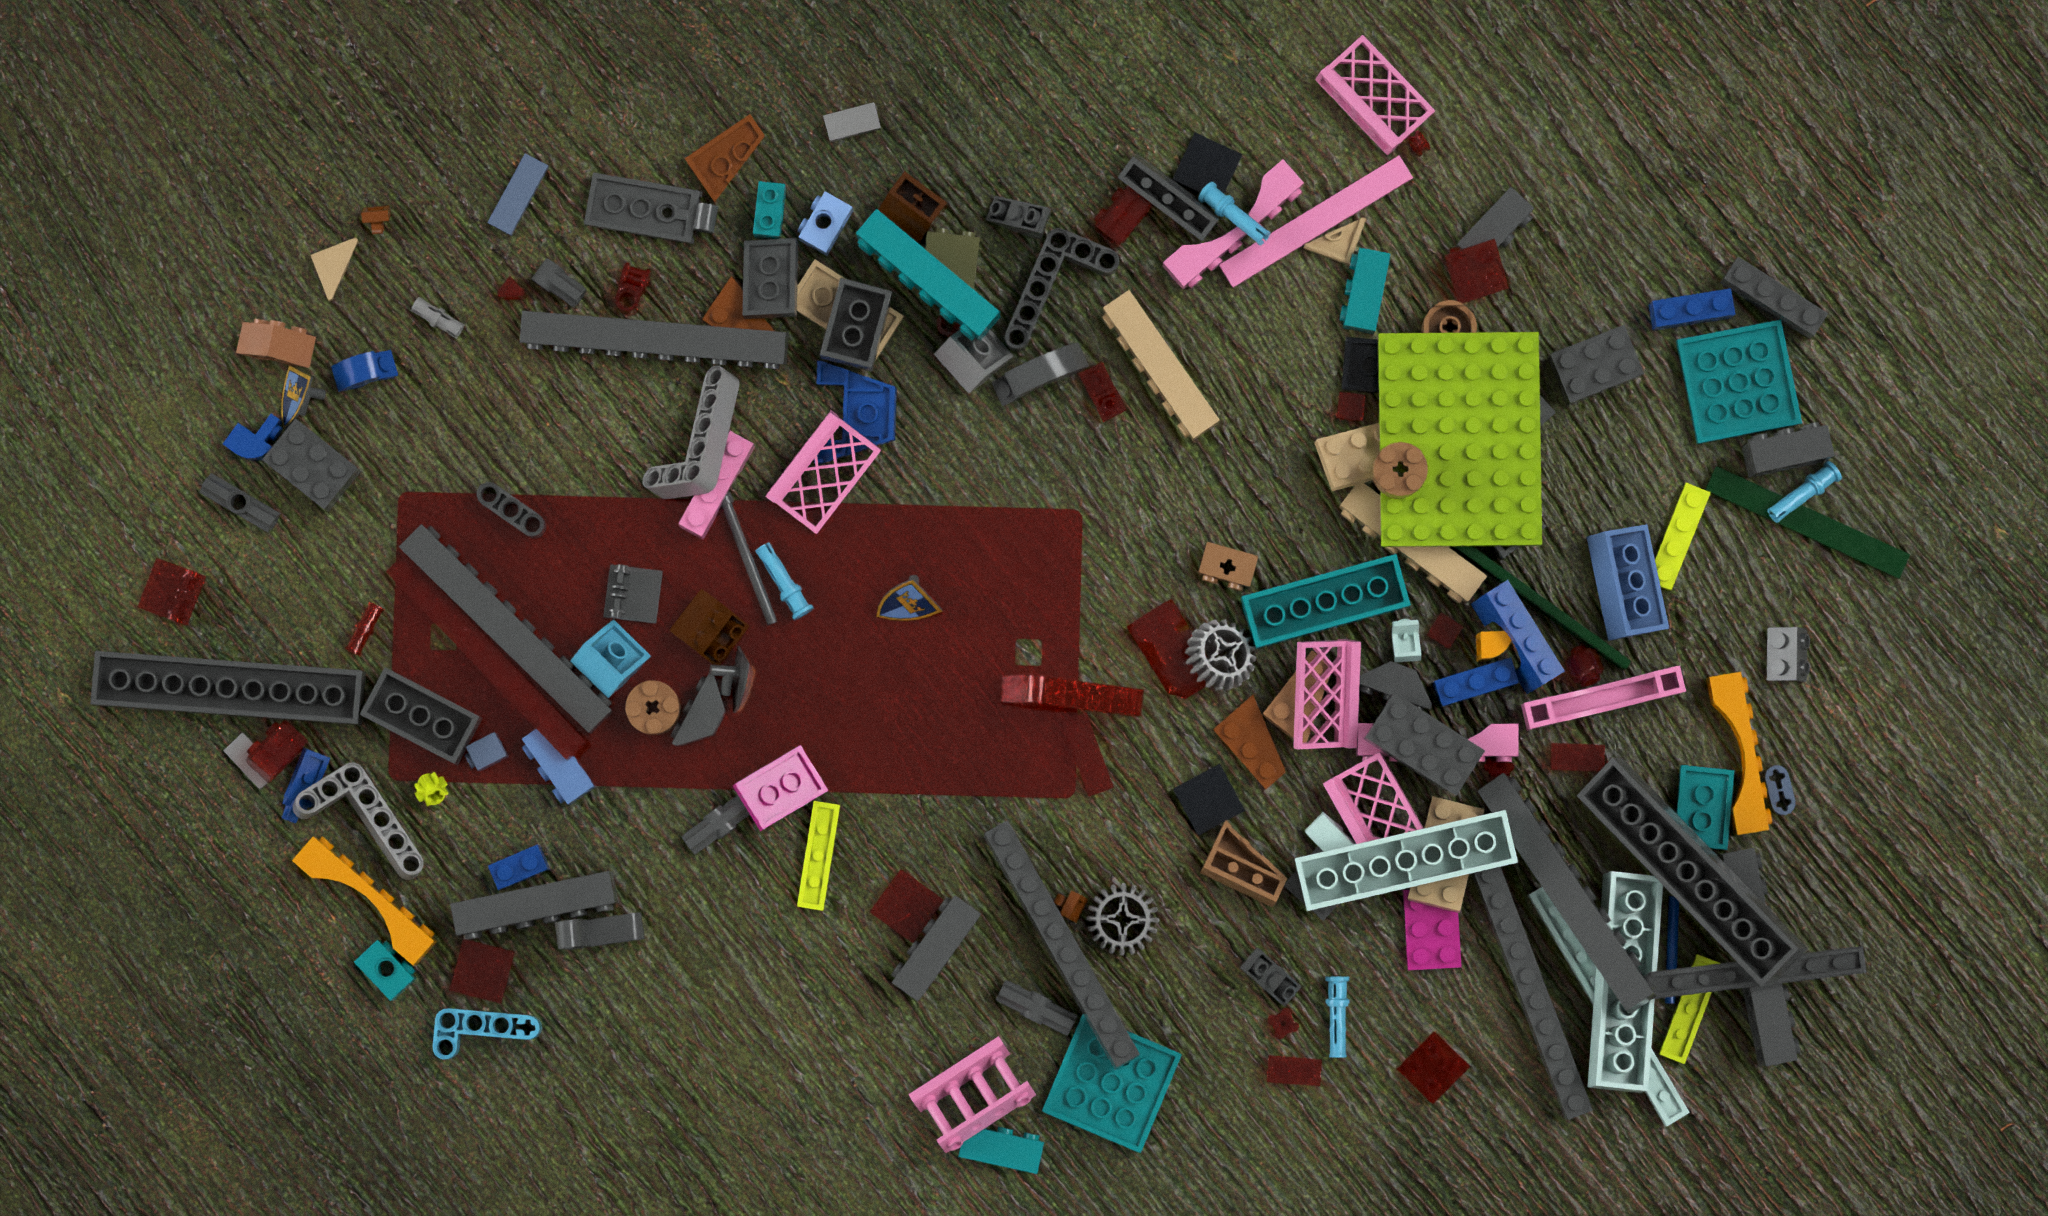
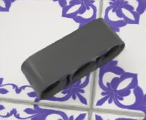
[477,482,546,538]

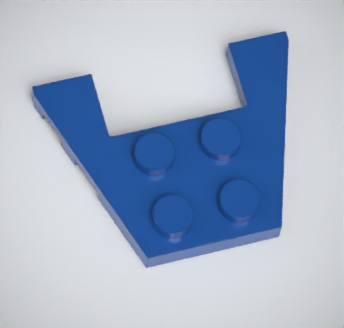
[814,361,897,465]

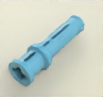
[1198,182,1271,245]
[1767,461,1842,523]
[755,542,814,620]
[1325,976,1350,1058]

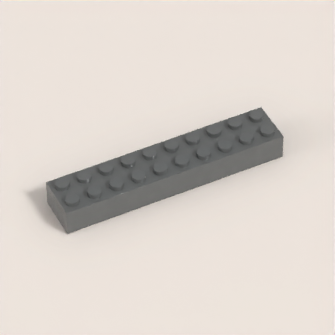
[90,651,366,726]
[1577,757,1808,987]

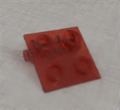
[1444,238,1509,304]
[137,557,206,626]
[1397,1032,1471,1104]

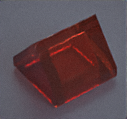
[497,276,527,301]

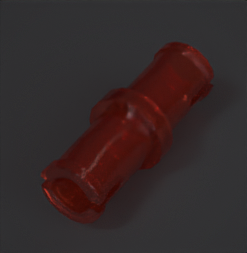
[345,602,384,657]

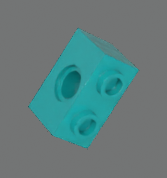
[753,181,786,240]
[354,940,417,1001]

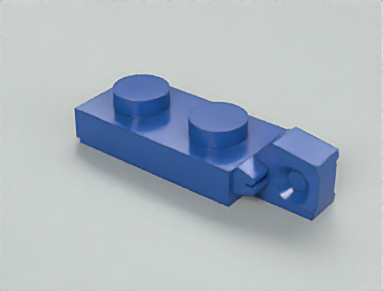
[281,748,330,824]

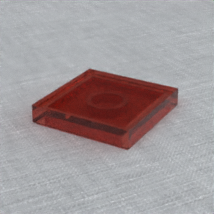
[870,869,944,943]
[449,938,516,1004]

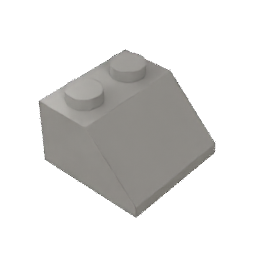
[934,329,1013,393]

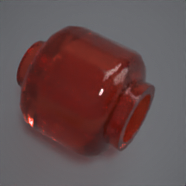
[1565,645,1604,687]

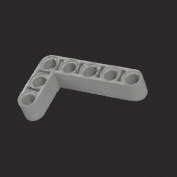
[642,365,740,499]
[293,763,423,880]

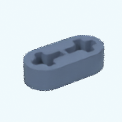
[1763,765,1795,815]

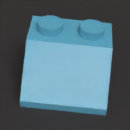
[570,619,651,698]

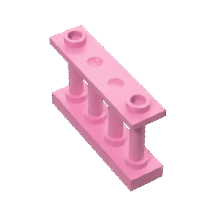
[908,1036,1036,1153]

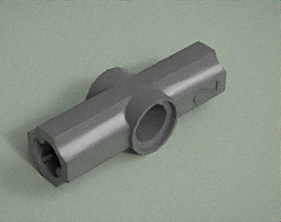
[199,473,281,533]
[682,795,750,855]
[996,980,1078,1036]

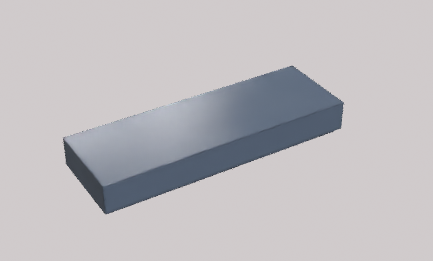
[487,153,549,236]

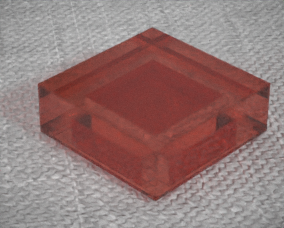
[1336,392,1366,422]
[1426,613,1464,649]

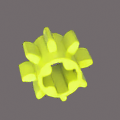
[414,772,448,806]

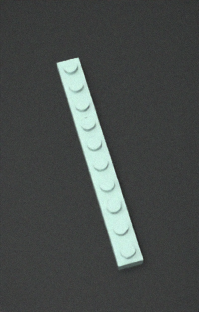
[1528,887,1690,1126]

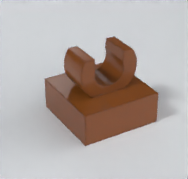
[361,205,391,234]
[1054,890,1088,923]

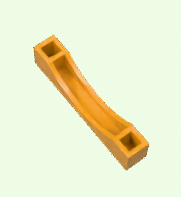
[1706,672,1772,836]
[292,836,437,966]

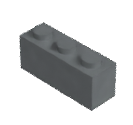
[1455,187,1534,269]

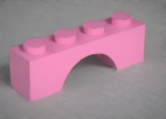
[678,431,755,540]

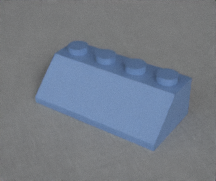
[1586,524,1669,641]

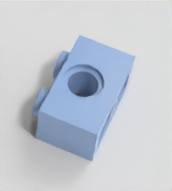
[797,192,853,256]

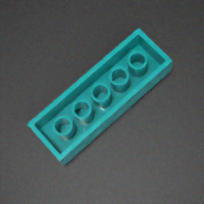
[856,209,1000,341]
[1241,554,1411,650]

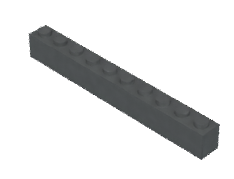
[520,311,789,369]
[399,524,613,734]
[1478,773,1657,1014]
[983,820,1140,1070]
[1471,867,1593,1120]

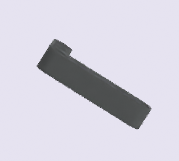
[1005,228,1119,352]
[555,912,645,950]

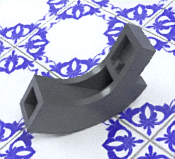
[991,343,1089,406]

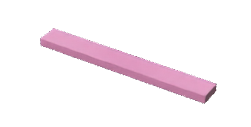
[1219,156,1413,288]

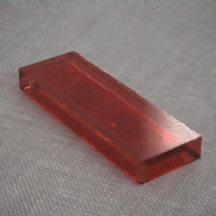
[1061,712,1114,797]

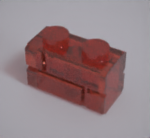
[1094,185,1153,248]
[246,719,308,783]

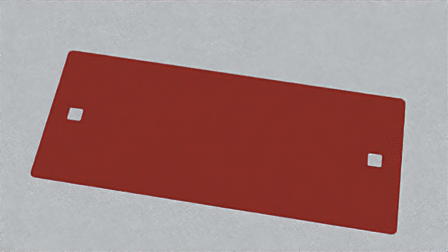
[389,492,1083,798]

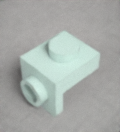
[1391,619,1421,663]

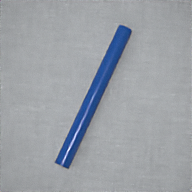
[1665,896,1679,1004]

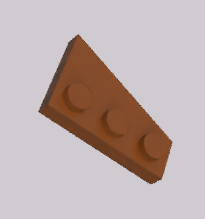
[685,114,765,203]
[702,276,774,331]
[1213,695,1286,790]

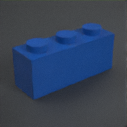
[1648,288,1735,331]
[1432,657,1519,708]

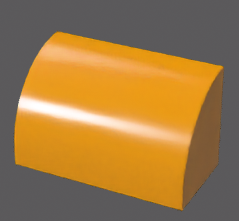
[1476,631,1511,662]

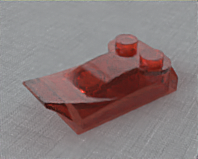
[1126,599,1207,699]

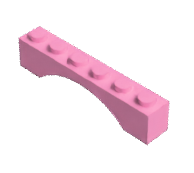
[1162,159,1304,290]
[1521,665,1686,731]
[1356,723,1519,762]

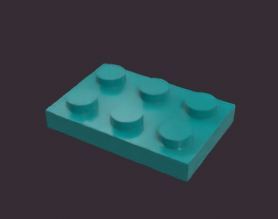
[1676,765,1735,850]

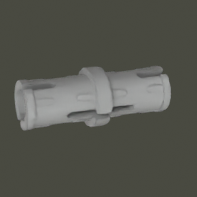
[411,297,465,339]

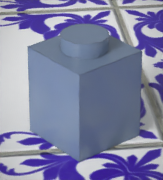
[465,732,509,772]

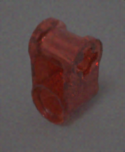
[615,262,652,316]

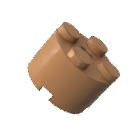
[1421,300,1477,333]
[1372,442,1428,499]
[625,680,681,735]

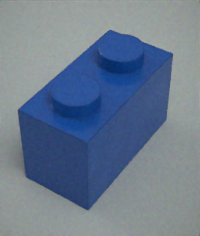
[488,845,550,891]

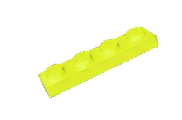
[1655,483,1711,591]
[797,801,840,911]
[1659,954,1720,1064]

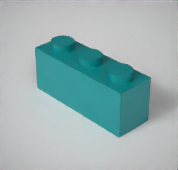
[1339,247,1391,334]
[958,1126,1044,1174]

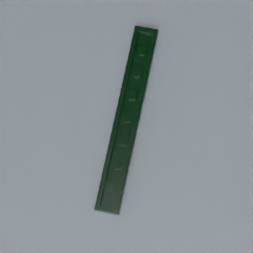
[1705,466,1910,579]
[1451,546,1632,671]

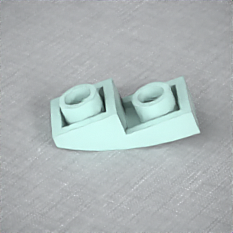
[1305,812,1356,851]

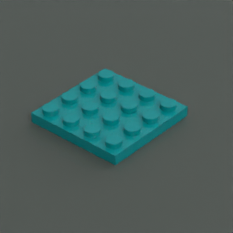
[1676,320,1802,444]
[1042,1014,1182,1153]

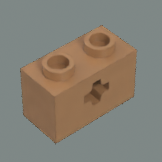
[1198,542,1258,592]

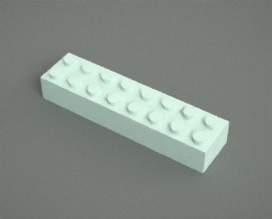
[1295,810,1518,911]
[1587,871,1663,1093]

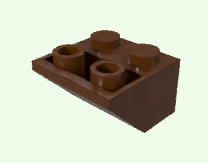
[878,171,948,244]
[669,589,750,665]

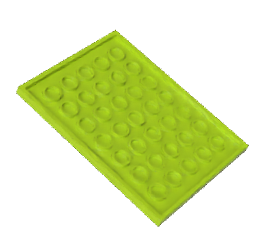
[1378,332,1542,547]

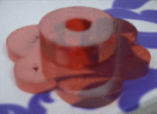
[1484,758,1515,777]

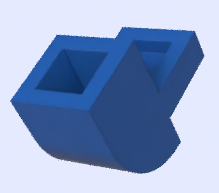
[331,350,398,392]
[223,414,283,461]

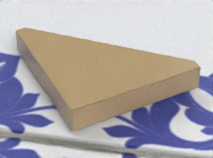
[1303,217,1366,265]
[311,237,359,301]

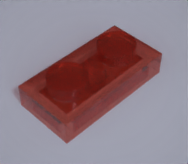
[1550,743,1605,772]
[1266,1055,1322,1086]

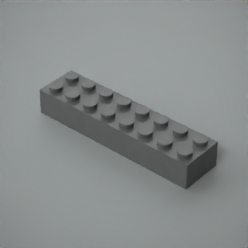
[1717,848,1800,1066]

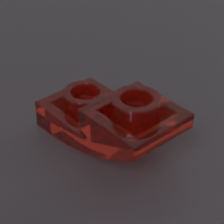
[1078,361,1127,422]

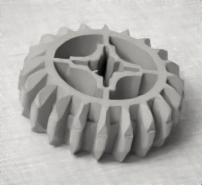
[1185,619,1257,691]
[1087,883,1159,956]

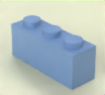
[522,721,596,805]

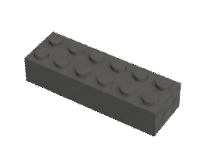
[450,871,619,940]

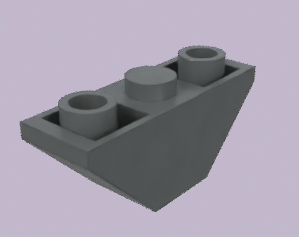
[985,196,1051,239]
[1359,661,1432,711]
[670,674,727,747]
[1239,947,1302,1007]

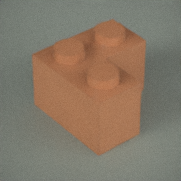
[236,319,316,368]

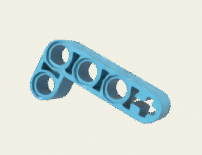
[433,1008,542,1060]

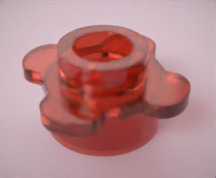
[1268,1008,1299,1039]

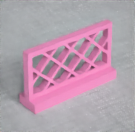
[1315,35,1435,156]
[765,410,881,534]
[1293,639,1361,749]
[1323,751,1424,844]

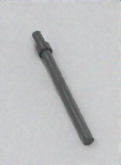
[720,492,778,625]

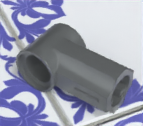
[531,258,587,308]

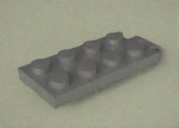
[584,172,718,245]

